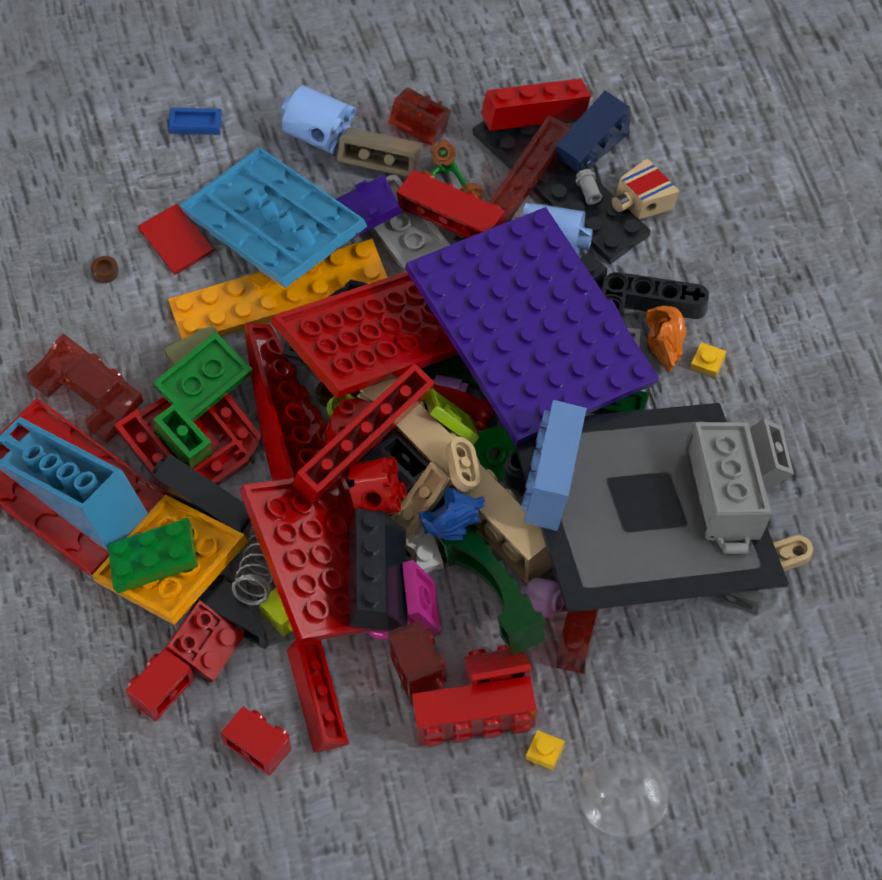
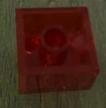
[387,620,447,706]

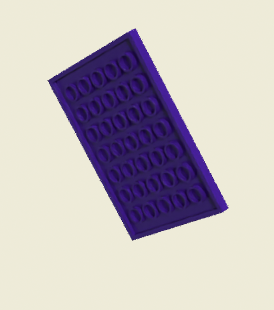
[405,207,659,445]

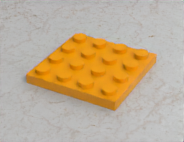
[92,495,248,625]

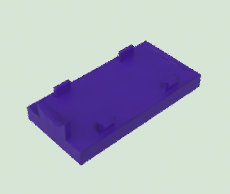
[336,175,402,238]

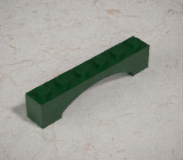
[435,525,546,655]

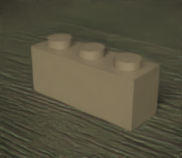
[337,127,424,177]

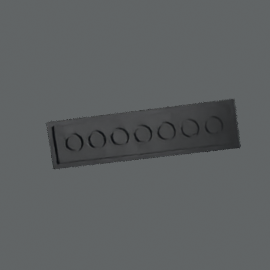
[472,120,650,265]

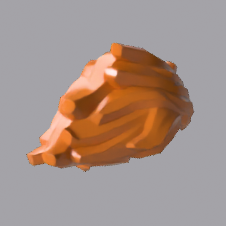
[646,306,686,372]

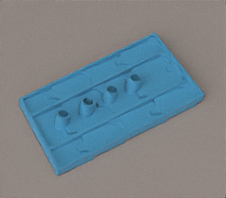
[179,147,368,288]

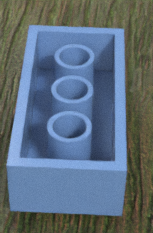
[521,400,587,531]

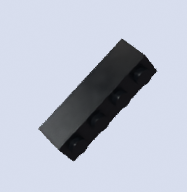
[349,508,408,633]

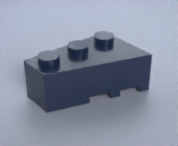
[556,90,631,173]

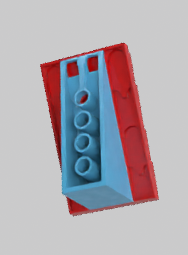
[0,398,168,579]

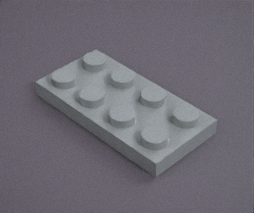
[371,174,449,272]

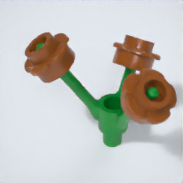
[421,140,483,200]

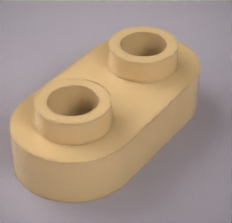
[445,437,481,492]
[774,535,813,572]

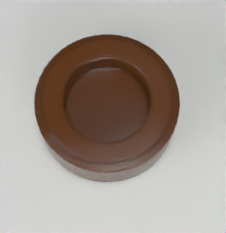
[91,256,119,283]

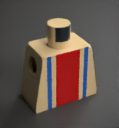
[612,159,679,219]

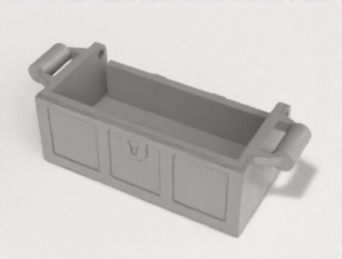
[684,422,772,554]

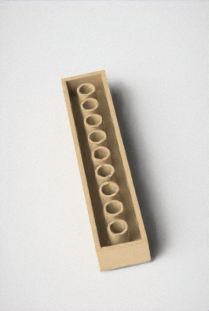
[350,377,553,584]

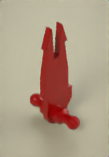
[433,384,495,431]

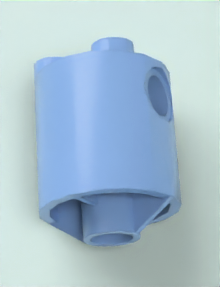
[281,85,356,155]
[523,203,593,256]

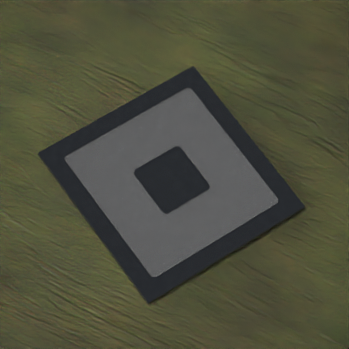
[512,403,789,613]

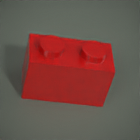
[126,648,194,722]
[221,706,292,776]

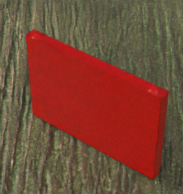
[138,203,214,275]

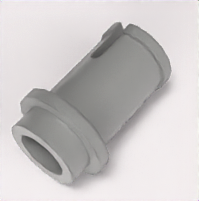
[576,169,602,205]

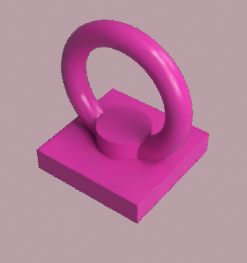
[367,560,442,640]

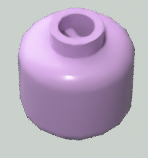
[521,577,564,618]

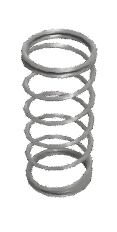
[232,527,273,605]

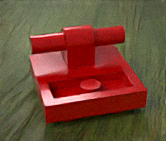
[165,600,245,682]

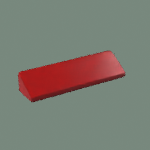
[287,640,349,752]

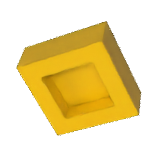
[691,342,727,378]
[526,730,565,770]

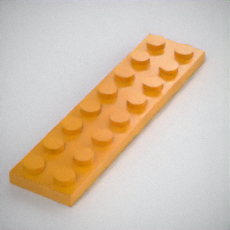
[168,239,388,340]

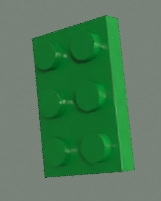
[153,332,253,422]
[108,517,198,594]

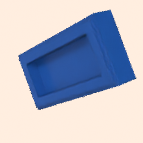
[168,108,222,135]

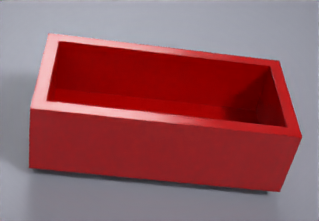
[412,676,537,747]

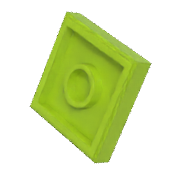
[425,388,479,445]

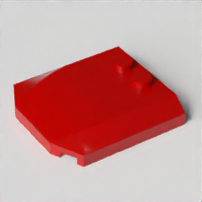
[114,394,262,500]

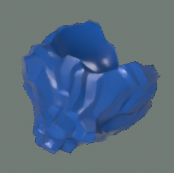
[418,488,485,540]

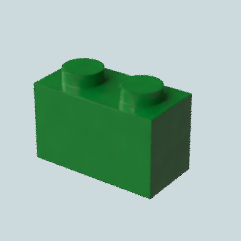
[154,402,212,468]

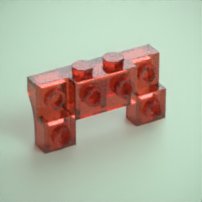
[26,333,144,444]

